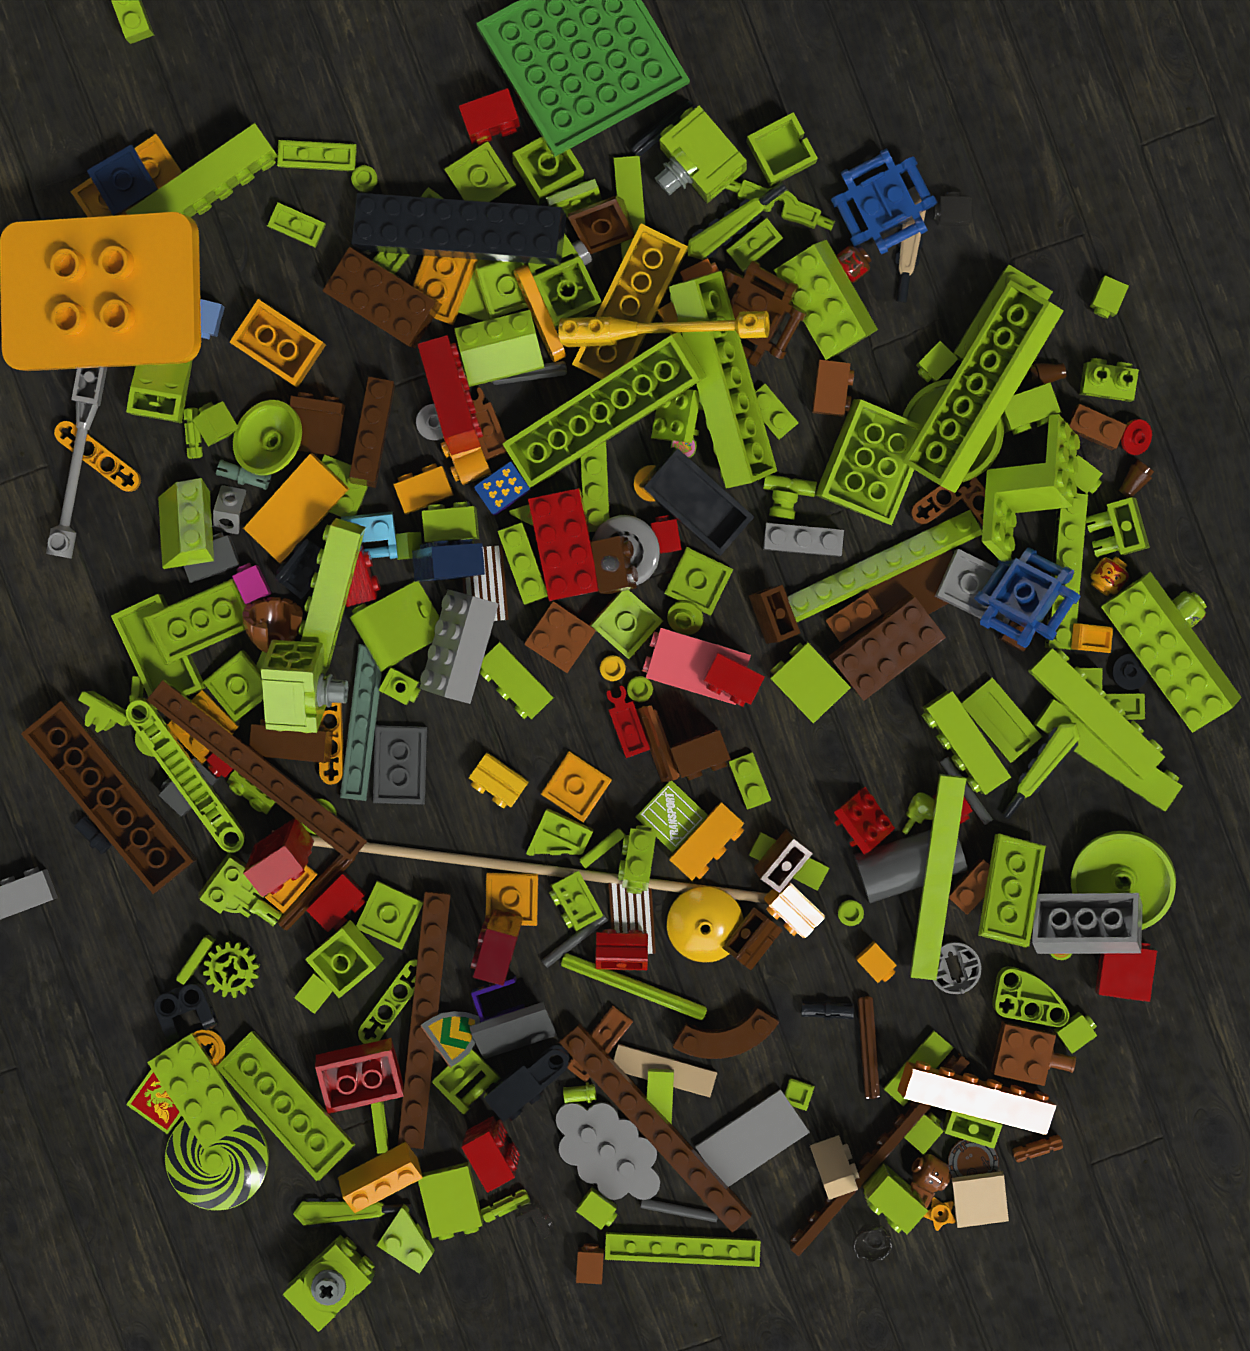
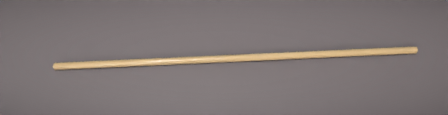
[272,830,768,903]

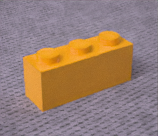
[669,801,744,880]
[338,1142,423,1213]

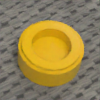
[600,655,626,681]

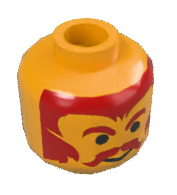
[1091,557,1129,596]

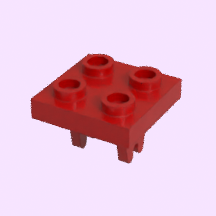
[834,787,895,854]

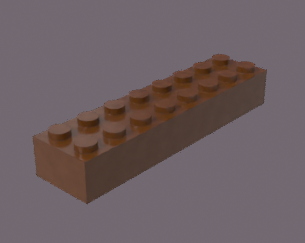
[21,700,197,894]

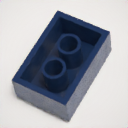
[412,539,485,582]

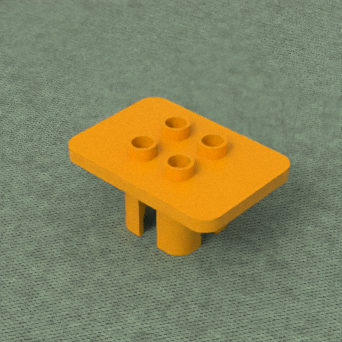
[0,212,201,371]

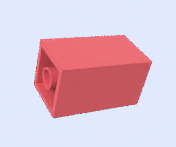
[642,628,751,705]

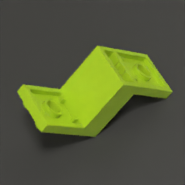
[982,414,1080,562]

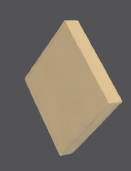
[952,1171,1009,1228]

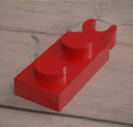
[607,686,650,758]

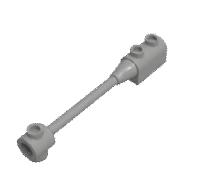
[46,367,107,558]

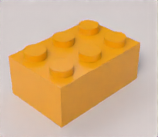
[230,299,326,388]

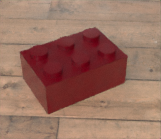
[470,909,523,986]

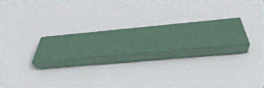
[340,644,383,801]

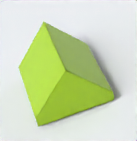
[396,532,422,560]

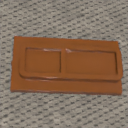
[636,705,680,782]

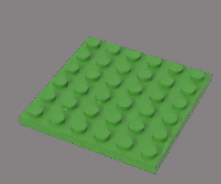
[476,0,690,157]

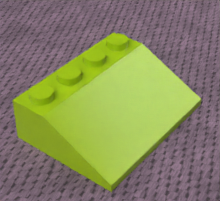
[815,399,924,525]

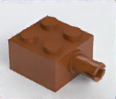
[991,1021,1076,1086]

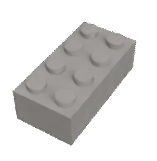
[420,589,499,704]
[1032,893,1143,954]

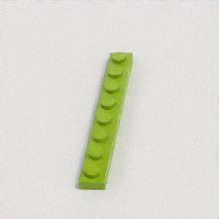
[787,510,982,622]

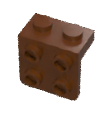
[290,392,345,456]

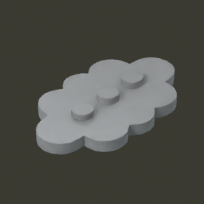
[556,1101,660,1200]

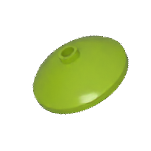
[233,400,302,475]

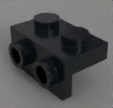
[275,539,321,601]

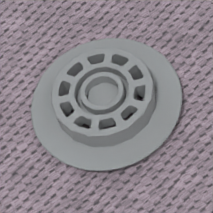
[592,515,660,585]

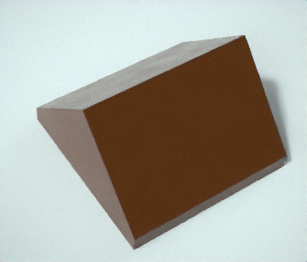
[568,196,635,254]

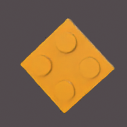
[167,690,239,763]

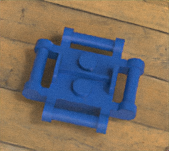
[831,148,938,255]
[974,548,1081,648]

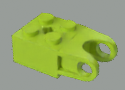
[527,233,602,329]

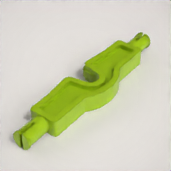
[726,180,835,231]

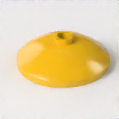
[667,886,744,962]

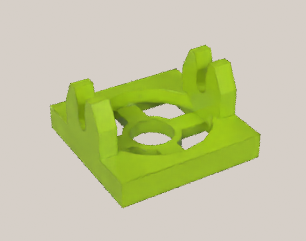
[78,691,131,733]

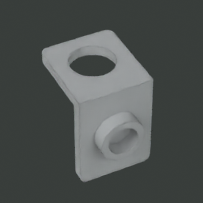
[213,486,246,534]

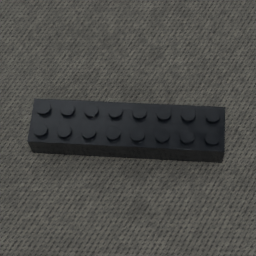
[352,193,566,266]

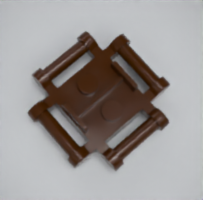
[723,260,807,367]

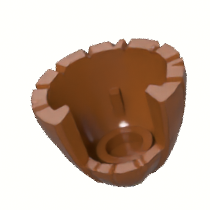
[242,597,303,653]

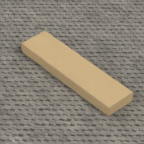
[613,1044,717,1097]

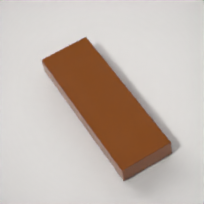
[567,1005,633,1082]

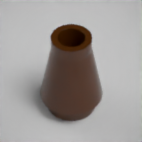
[1026,363,1066,387]
[1118,460,1155,498]

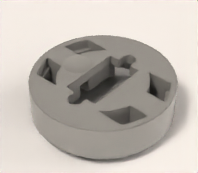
[932,942,981,994]

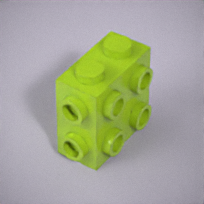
[618,826,656,894]

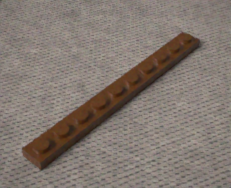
[146,679,367,861]
[398,891,450,1149]
[559,1024,752,1232]
[790,1053,969,1257]

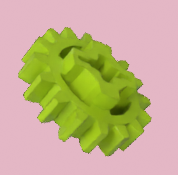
[203,941,260,998]

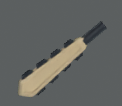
[895,186,930,303]

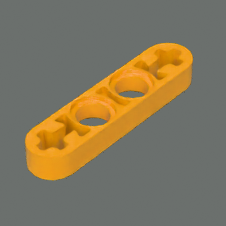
[513,264,566,362]
[54,421,141,492]
[319,702,344,785]

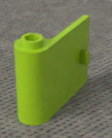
[350,582,440,672]

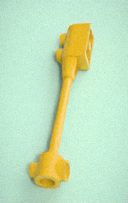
[559,311,770,347]

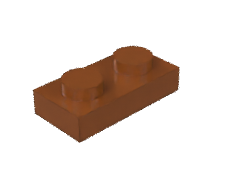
[825,591,884,642]

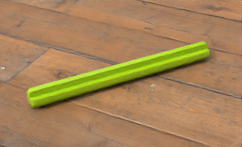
[561,953,707,1020]

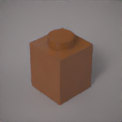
[576,1243,604,1284]

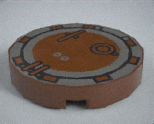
[947,1139,999,1178]

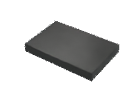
[373,725,427,804]
[470,1002,557,1060]

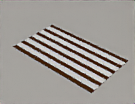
[462,545,509,621]
[609,883,656,954]

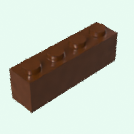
[349,377,395,488]

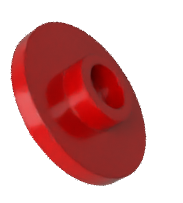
[1121,419,1152,455]

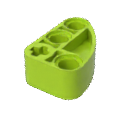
[992,966,1069,1027]

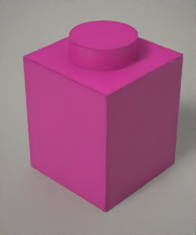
[232,563,272,604]

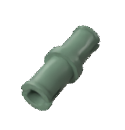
[216,460,271,490]

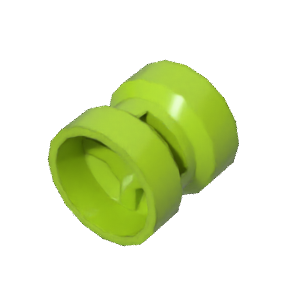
[769,490,798,520]

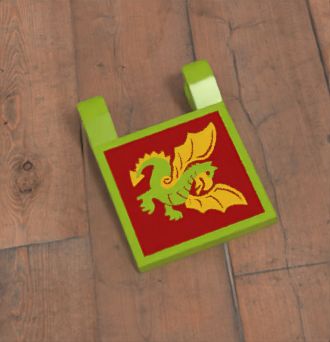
[126,1049,182,1134]

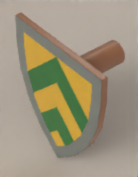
[420,1011,480,1068]

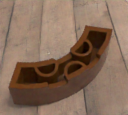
[672,1005,779,1059]

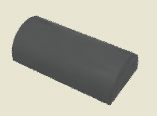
[853,829,968,903]

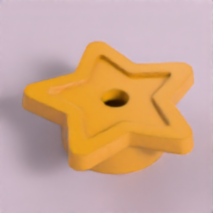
[923,1197,956,1231]

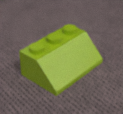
[455,310,545,387]
[158,478,214,569]

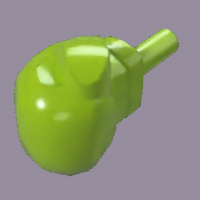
[902,793,935,834]

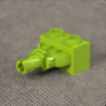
[199,852,282,926]

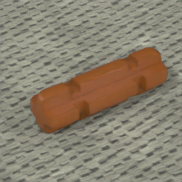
[1012,1135,1063,1162]

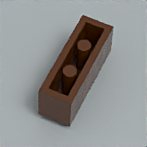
[249,719,333,763]

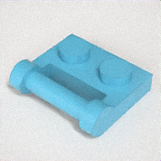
[341,511,398,559]

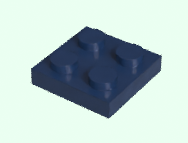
[87,144,158,216]

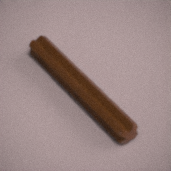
[277,854,355,930]
[858,996,880,1099]

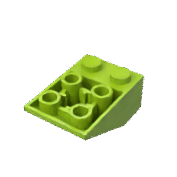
[126,360,193,423]

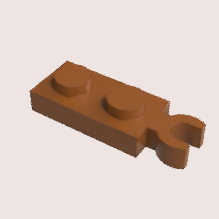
[473,387,507,461]

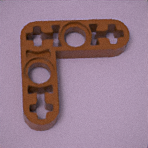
[911,477,985,528]

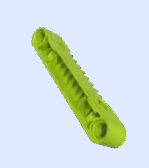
[126,698,245,852]

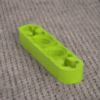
[358,959,417,1044]

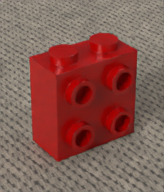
[1095,942,1157,1002]

